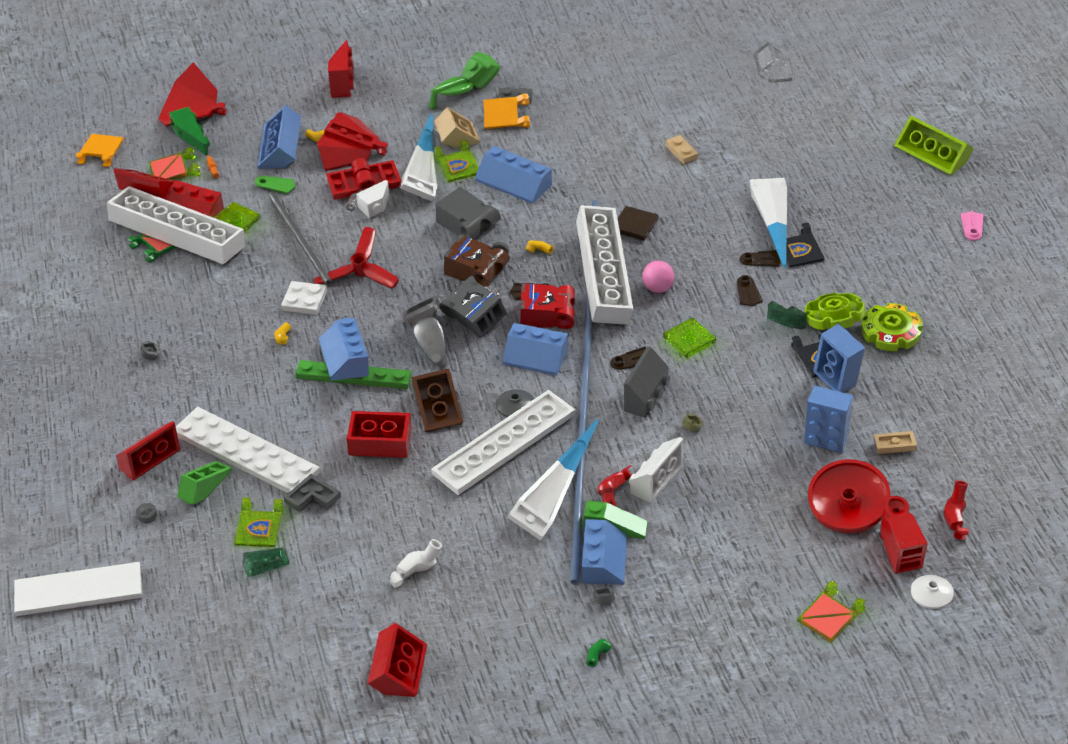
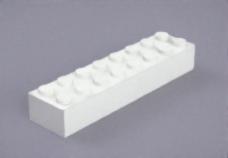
[107,186,245,264]
[576,205,633,325]

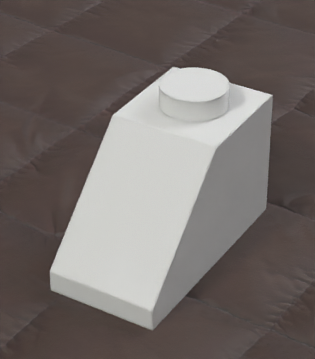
[356,180,389,218]

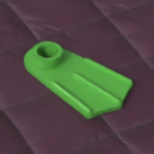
[255,176,295,195]

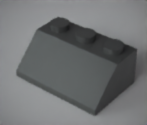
[624,346,671,418]

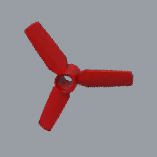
[314,227,399,289]

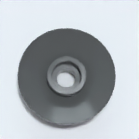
[496,389,534,417]

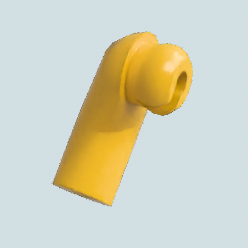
[274,322,291,345]

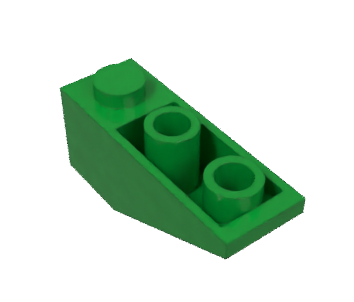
[170,107,210,155]

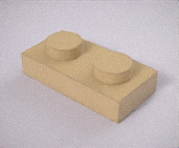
[665,135,698,164]
[873,431,917,454]

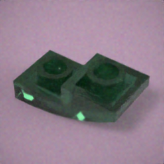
[767,301,807,329]

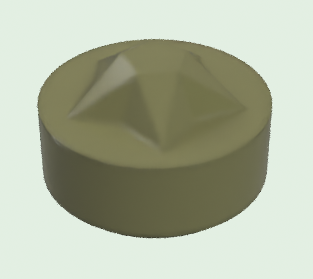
[682,414,703,432]

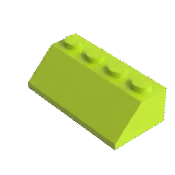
[894,115,974,175]

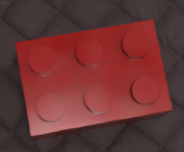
[346,411,412,458]

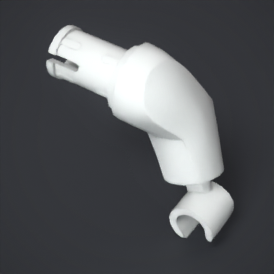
[390,539,442,588]

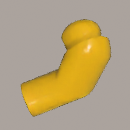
[305,129,324,143]
[525,240,554,254]

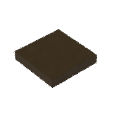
[617,206,659,241]

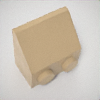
[434,107,480,148]

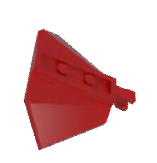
[158,62,227,127]
[317,112,388,171]

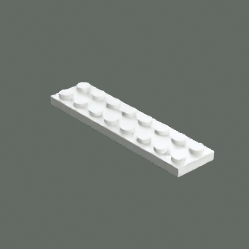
[431,390,575,495]
[176,406,320,493]

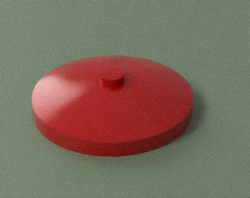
[808,459,890,533]

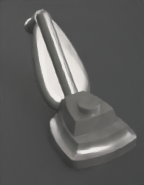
[402,296,446,368]

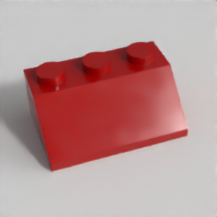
[114,168,174,199]
[165,180,224,219]
[116,421,180,481]
[367,622,428,697]

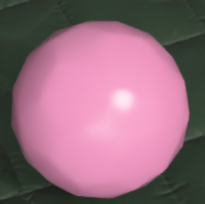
[642,261,675,293]

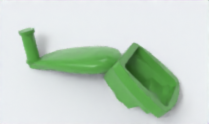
[428,52,500,109]

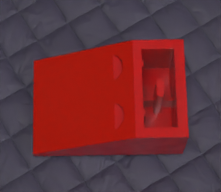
[328,40,354,98]

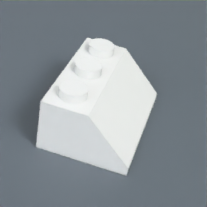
[629,437,683,503]

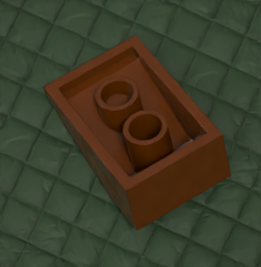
[412,368,464,432]

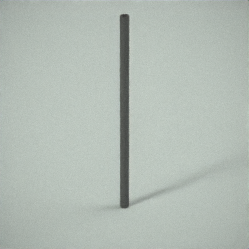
[268,191,332,286]

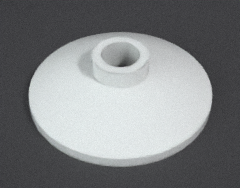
[911,575,954,609]

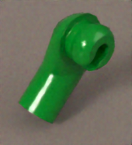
[586,639,612,667]

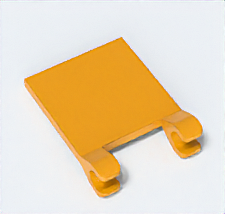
[484,94,530,129]
[76,134,124,167]

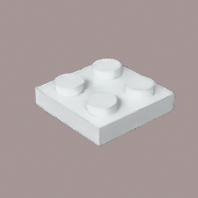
[281,281,327,315]

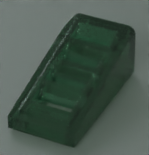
[242,547,289,577]

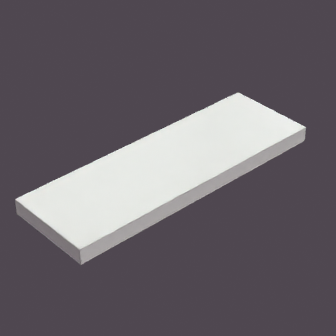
[14,562,142,616]

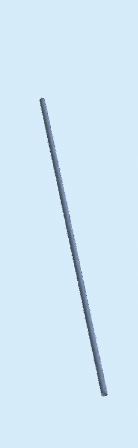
[570,200,599,585]

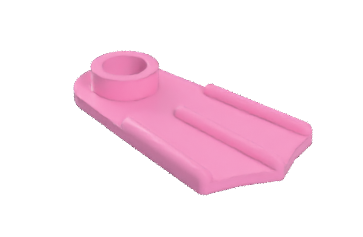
[961,211,983,241]

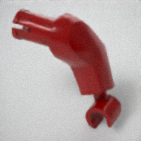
[597,465,636,506]
[944,480,969,540]

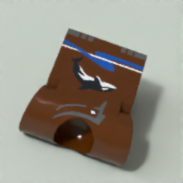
[444,234,510,289]

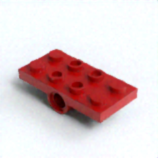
[326,158,401,200]

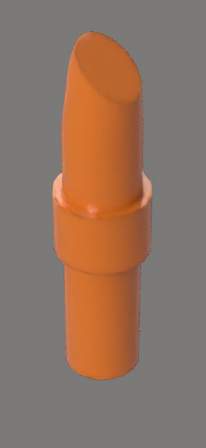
[206,156,219,178]

